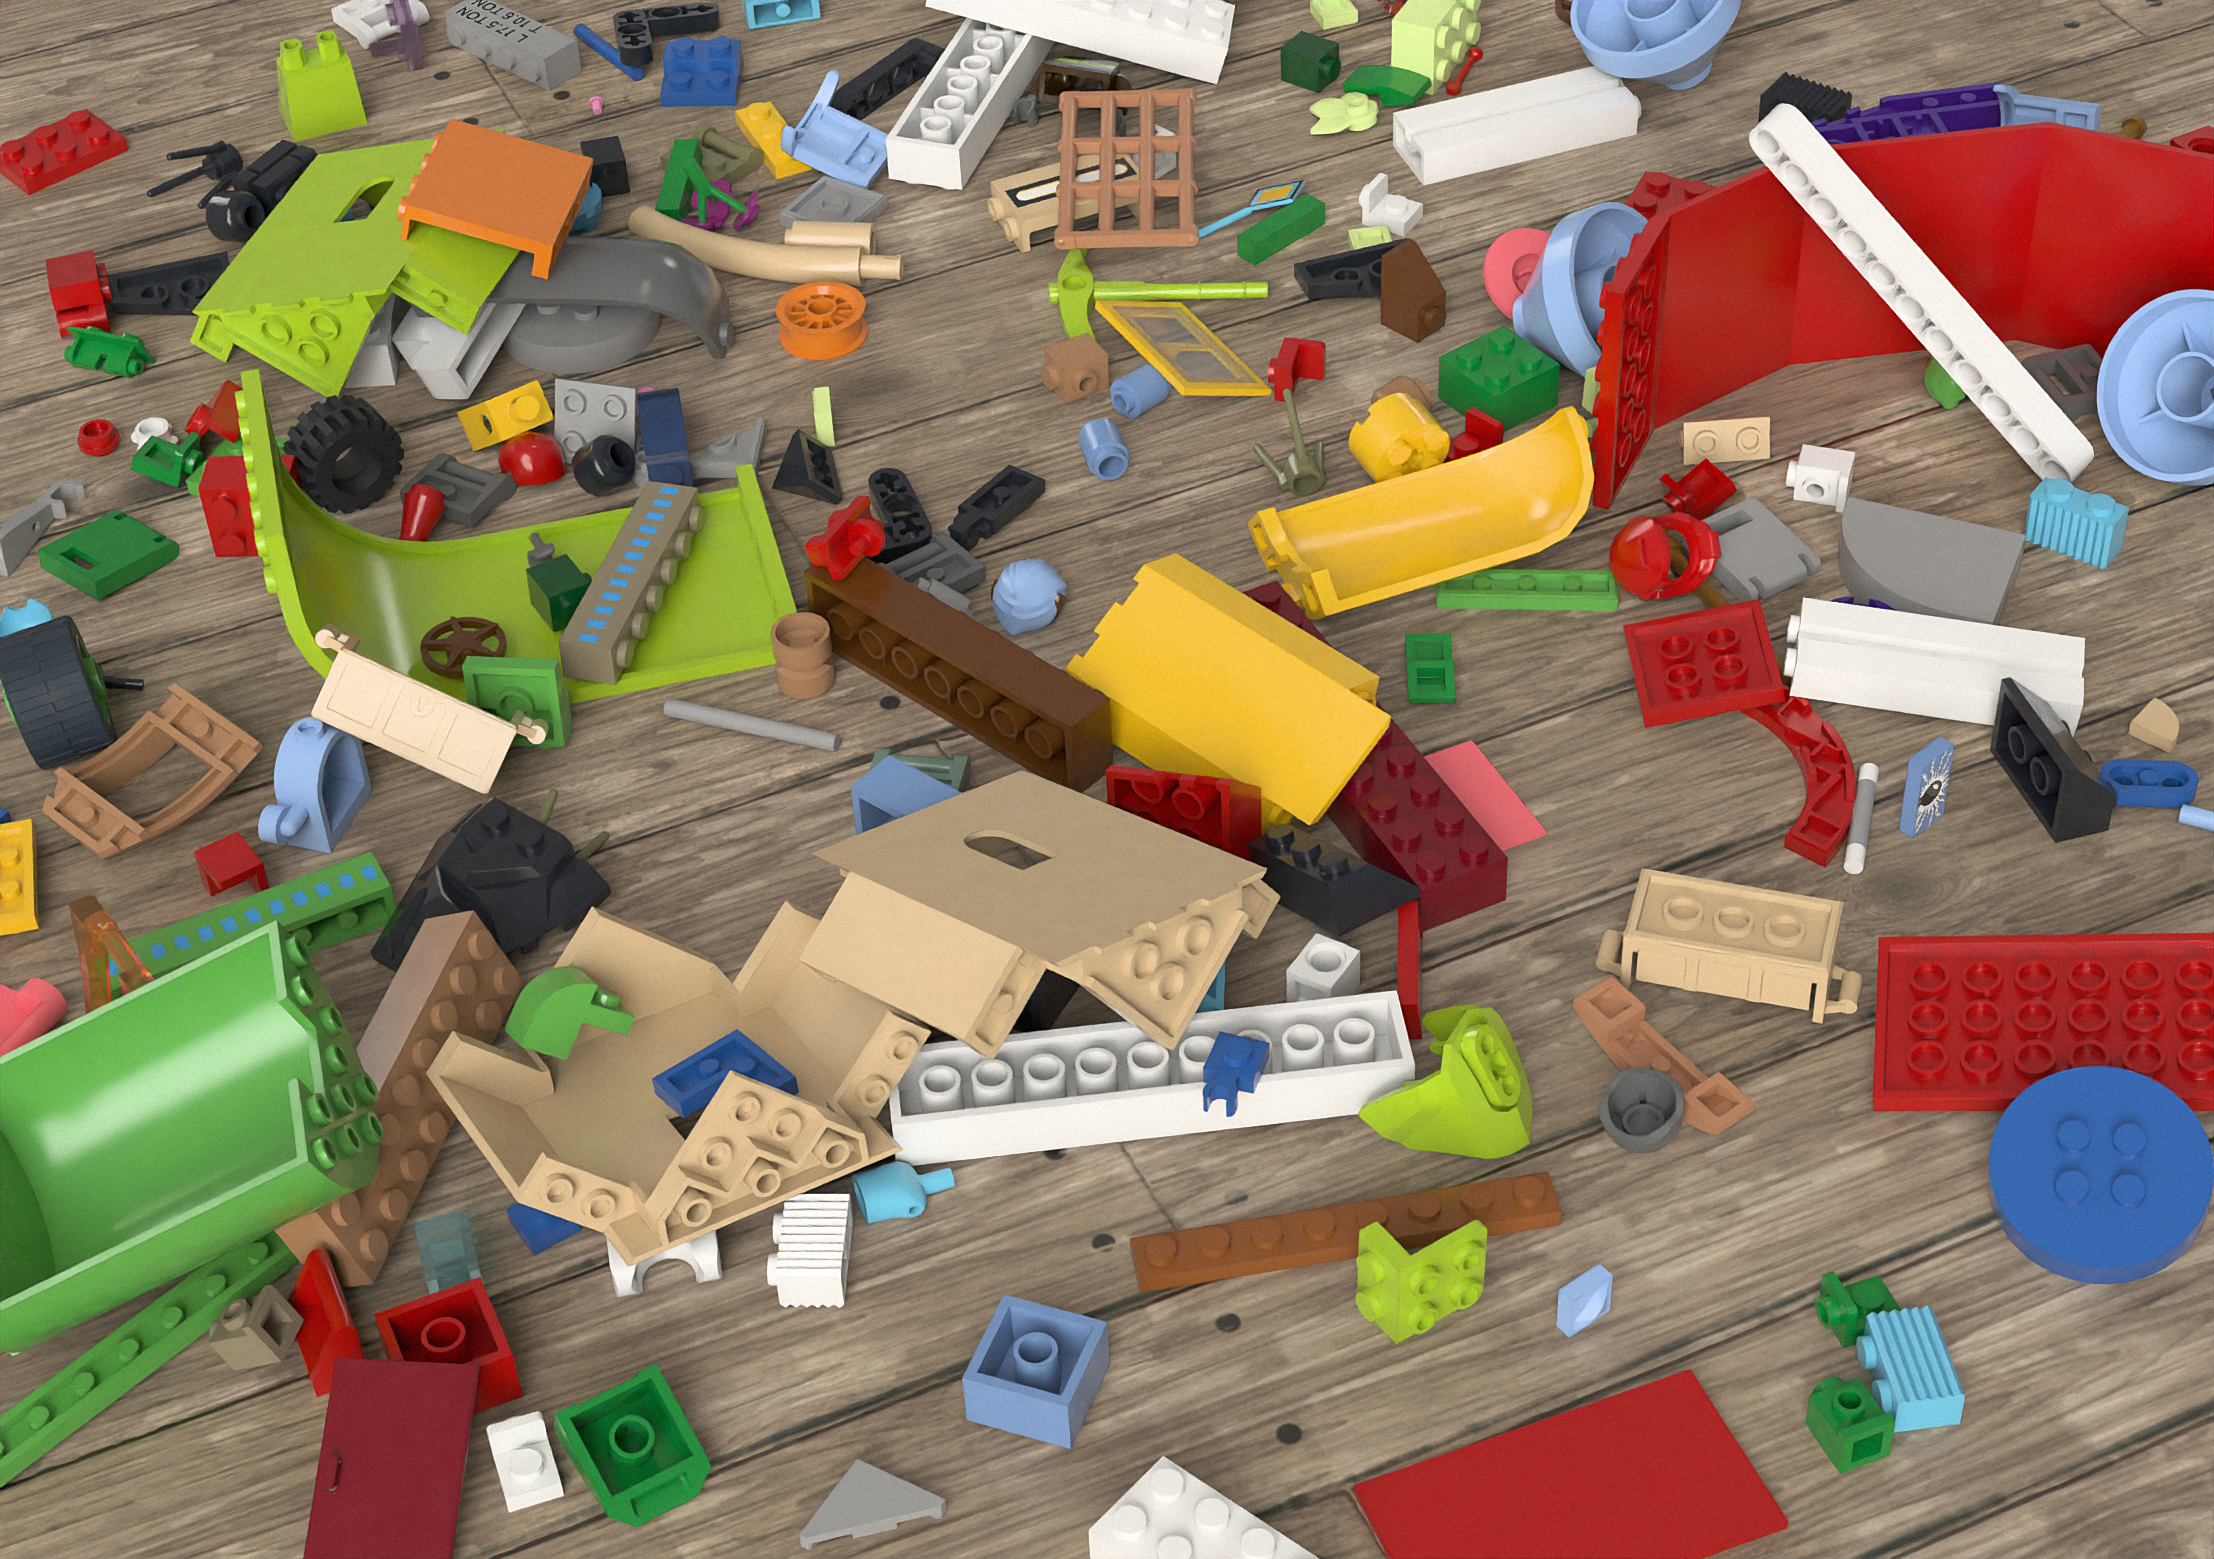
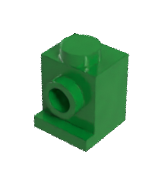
[1805,1377,1895,1474]

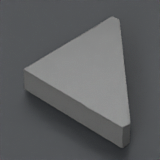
[689,417,767,478]
[799,1459,947,1550]

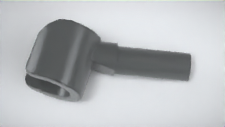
[527,533,555,567]

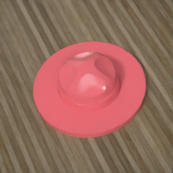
[1483,228,1551,320]

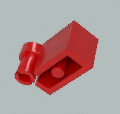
[45,250,112,339]

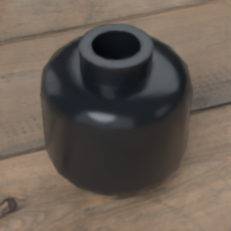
[206,190,265,242]
[572,434,636,497]

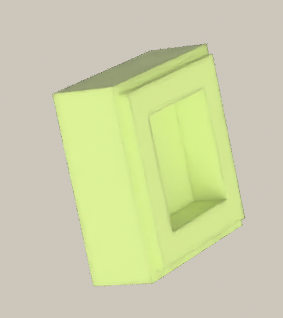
[1310,0,1358,30]
[1348,226,1392,250]
[812,387,835,446]

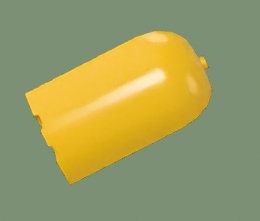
[1247,406,1594,620]

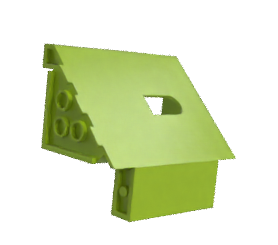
[190,128,521,398]

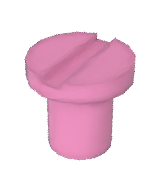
[588,96,603,115]

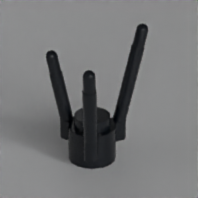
[147,140,243,209]

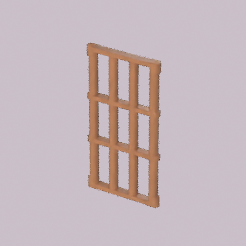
[1054,88,1199,249]

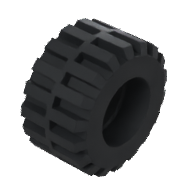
[283,394,404,514]

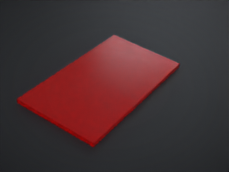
[1353,1369,1788,1559]

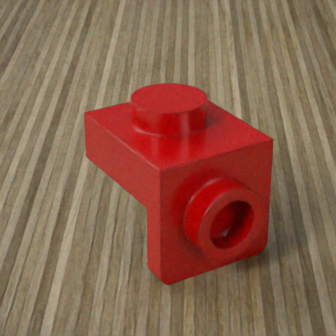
[1268,337,1326,402]
[1659,458,1737,521]

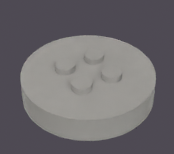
[502,304,662,374]

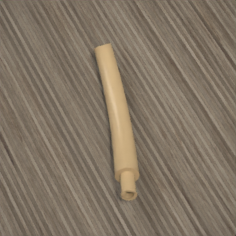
[628,206,904,287]

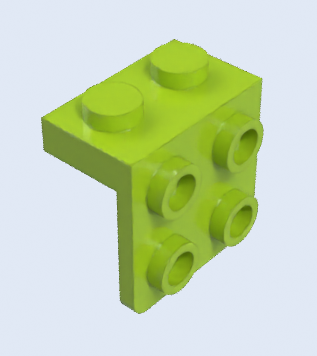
[1355,1220,1488,1344]

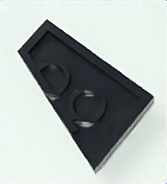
[1294,238,1408,299]
[107,251,230,316]

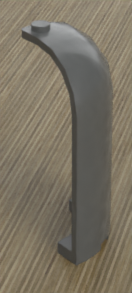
[408,236,734,358]

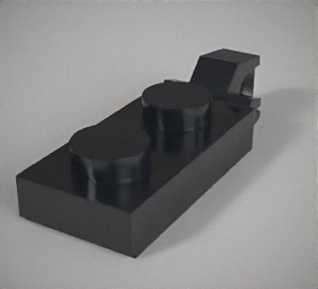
[948,465,1046,551]

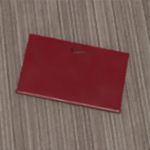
[303,1358,480,1559]

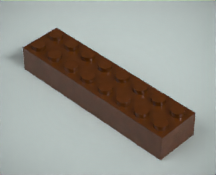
[804,556,1113,793]

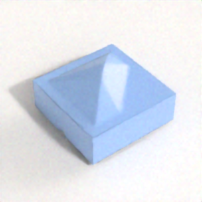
[1556,1264,1613,1338]

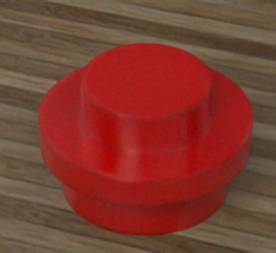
[77,419,121,457]

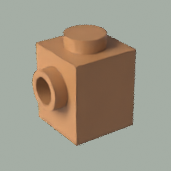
[1041,333,1109,403]

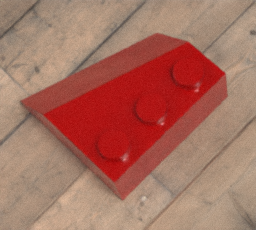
[1106,765,1262,862]

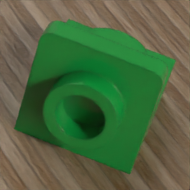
[1815,1271,1901,1348]

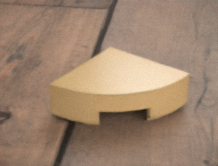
[2128,697,2179,754]

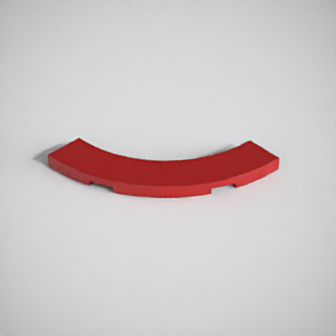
[1740,684,1856,868]

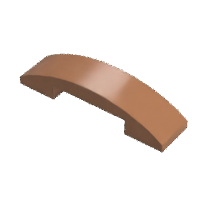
[1573,975,1756,1136]

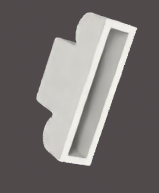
[391,303,526,399]

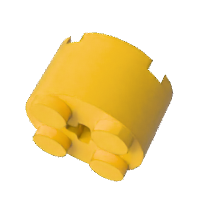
[1348,393,1450,483]

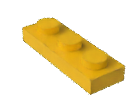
[735,101,812,179]
[0,819,39,936]

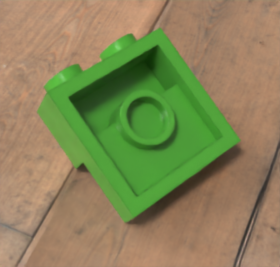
[462,656,573,749]

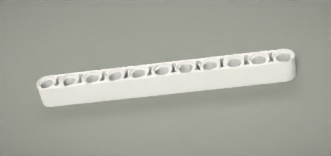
[1749,103,2094,483]

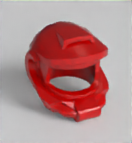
[1608,512,1722,602]

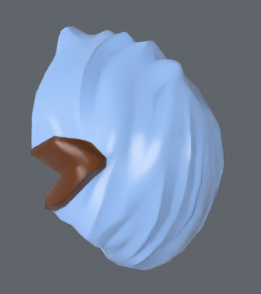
[991,558,1067,636]

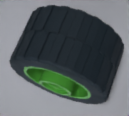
[0,615,117,770]

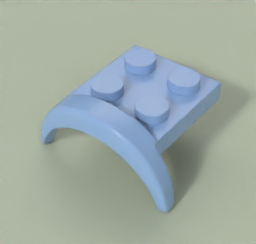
[781,70,888,189]
[1993,84,2101,132]

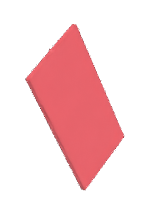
[1424,740,1547,851]

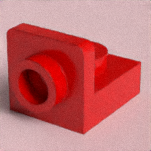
[1443,408,1504,464]

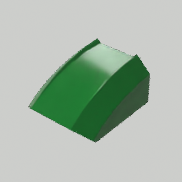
[553,1364,711,1527]

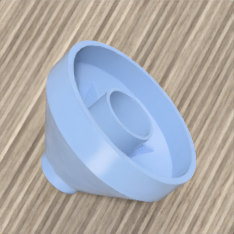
[1570,0,1741,90]
[1512,202,1648,378]
[2097,289,2214,486]

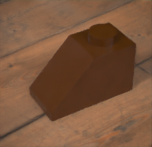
[1381,238,1446,343]

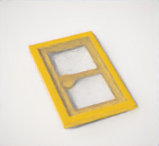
[1095,300,1272,396]

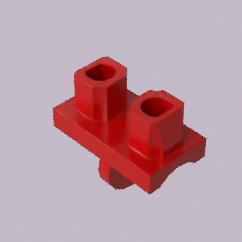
[805,496,886,581]

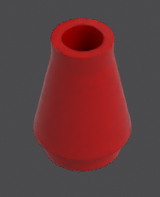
[398,484,446,542]

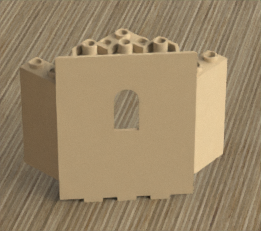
[798,770,1281,1060]
[426,900,932,1267]

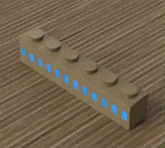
[559,481,705,685]

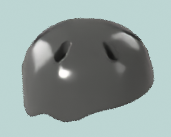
[1600,1068,1684,1153]

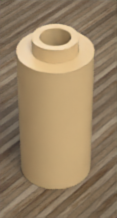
[785,220,877,255]

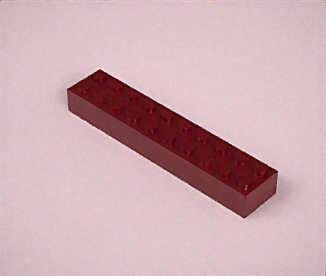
[1242,581,1508,932]

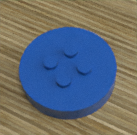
[1988,1066,2214,1284]

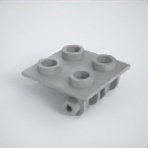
[554,378,644,463]

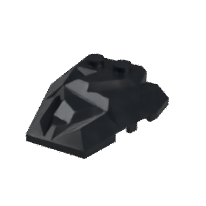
[370,797,611,973]

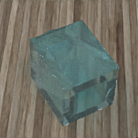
[414,1210,483,1295]

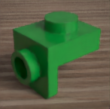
[131,432,203,488]

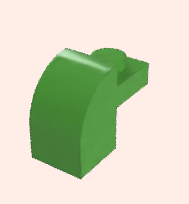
[505,966,635,1060]

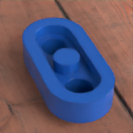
[2100,759,2199,808]

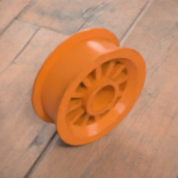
[776,281,868,360]

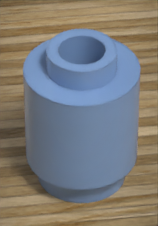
[1110,364,1172,419]
[1078,418,1129,480]

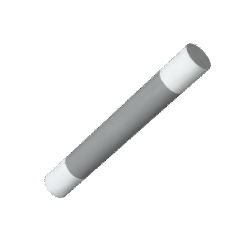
[1844,763,1879,874]

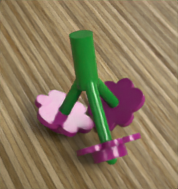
[680,157,760,232]

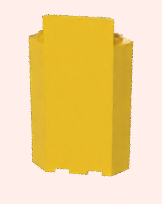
[1065,553,1391,836]

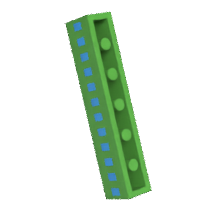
[90,851,396,1004]

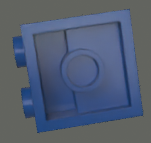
[660,36,744,107]

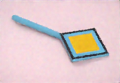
[1199,180,1305,239]

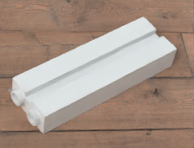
[1393,66,1641,185]
[1783,597,2085,737]

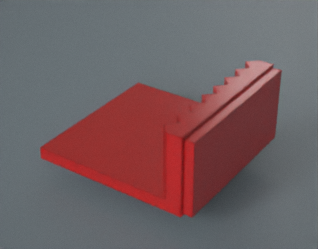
[184,380,243,443]

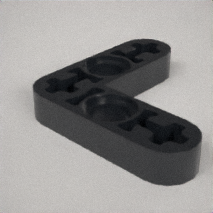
[613,3,720,66]
[810,468,933,566]

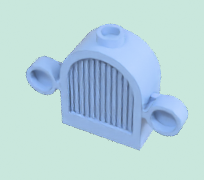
[258,717,372,853]

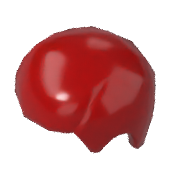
[498,431,566,486]

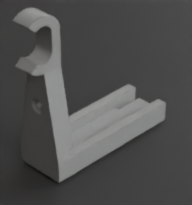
[0,480,86,577]

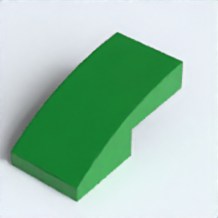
[1342,65,1432,107]
[1405,633,1455,704]

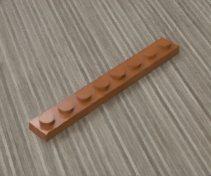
[1130,1171,1562,1293]

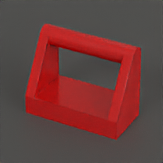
[287,1248,364,1397]

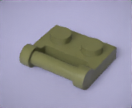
[660,123,764,186]

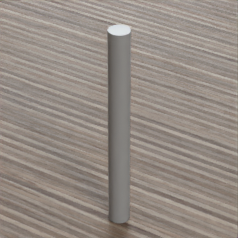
[664,698,841,752]

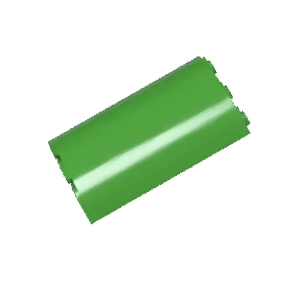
[0,920,385,1357]

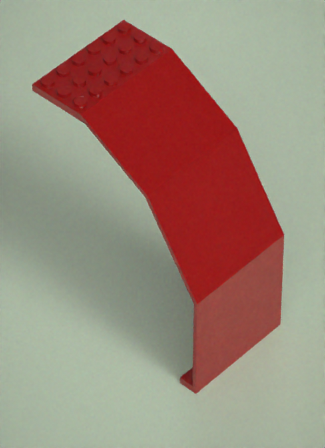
[1590,122,2214,510]

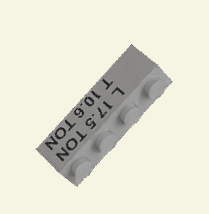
[444,0,582,91]

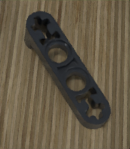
[830,38,945,121]

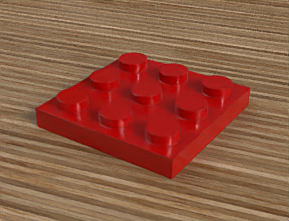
[1623,599,1785,728]

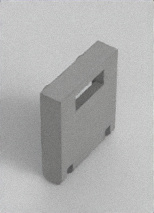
[1682,496,1821,602]

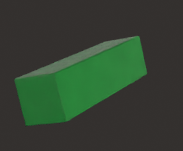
[655,139,704,221]
[1237,194,1325,265]

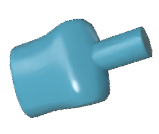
[852,1162,955,1224]

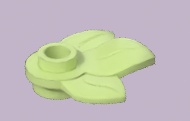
[1309,92,1379,135]

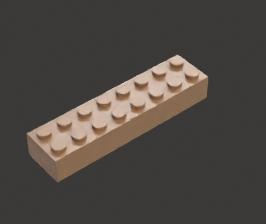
[275,910,524,1288]

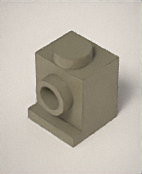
[208,1285,304,1371]

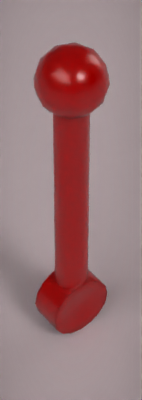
[1446,47,1483,96]

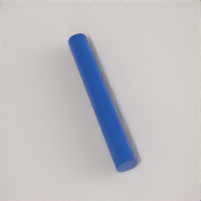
[573,23,644,81]

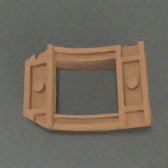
[42,682,264,860]

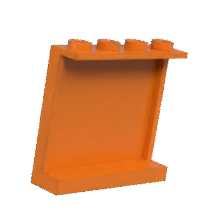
[397,119,594,280]

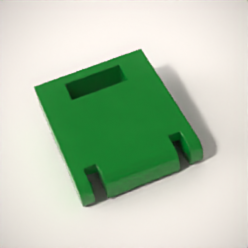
[38,510,179,601]

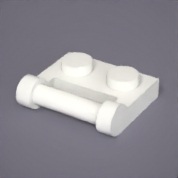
[331,0,430,49]

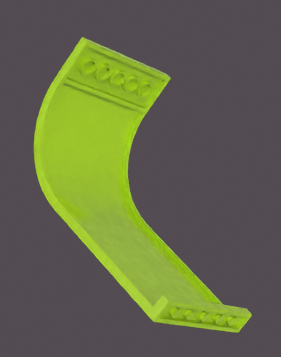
[235,369,797,704]

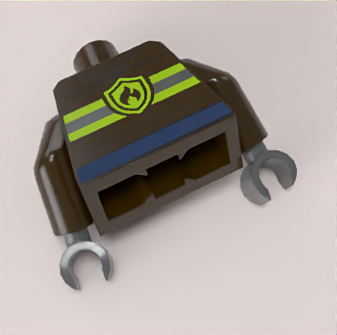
[1013,55,1132,137]

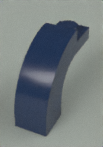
[637,388,693,487]

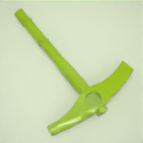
[1049,248,1268,340]

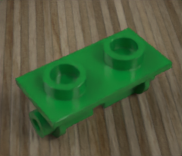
[64,326,156,378]

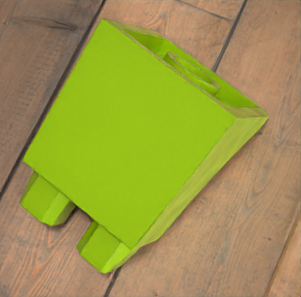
[276,29,368,142]

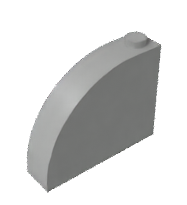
[1838,496,2026,626]

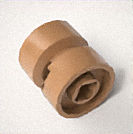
[770,612,836,699]

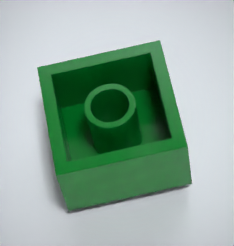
[1438,326,1560,432]

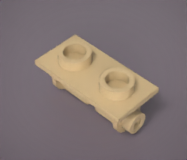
[1678,416,1770,465]

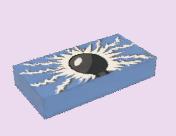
[1899,736,1954,839]

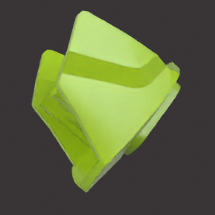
[1358,1004,1533,1159]

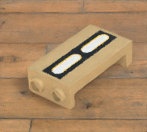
[987,153,1139,253]

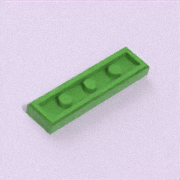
[1436,569,1618,611]

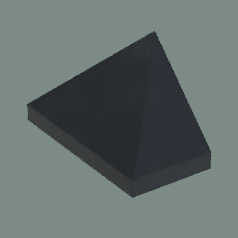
[772,429,843,505]

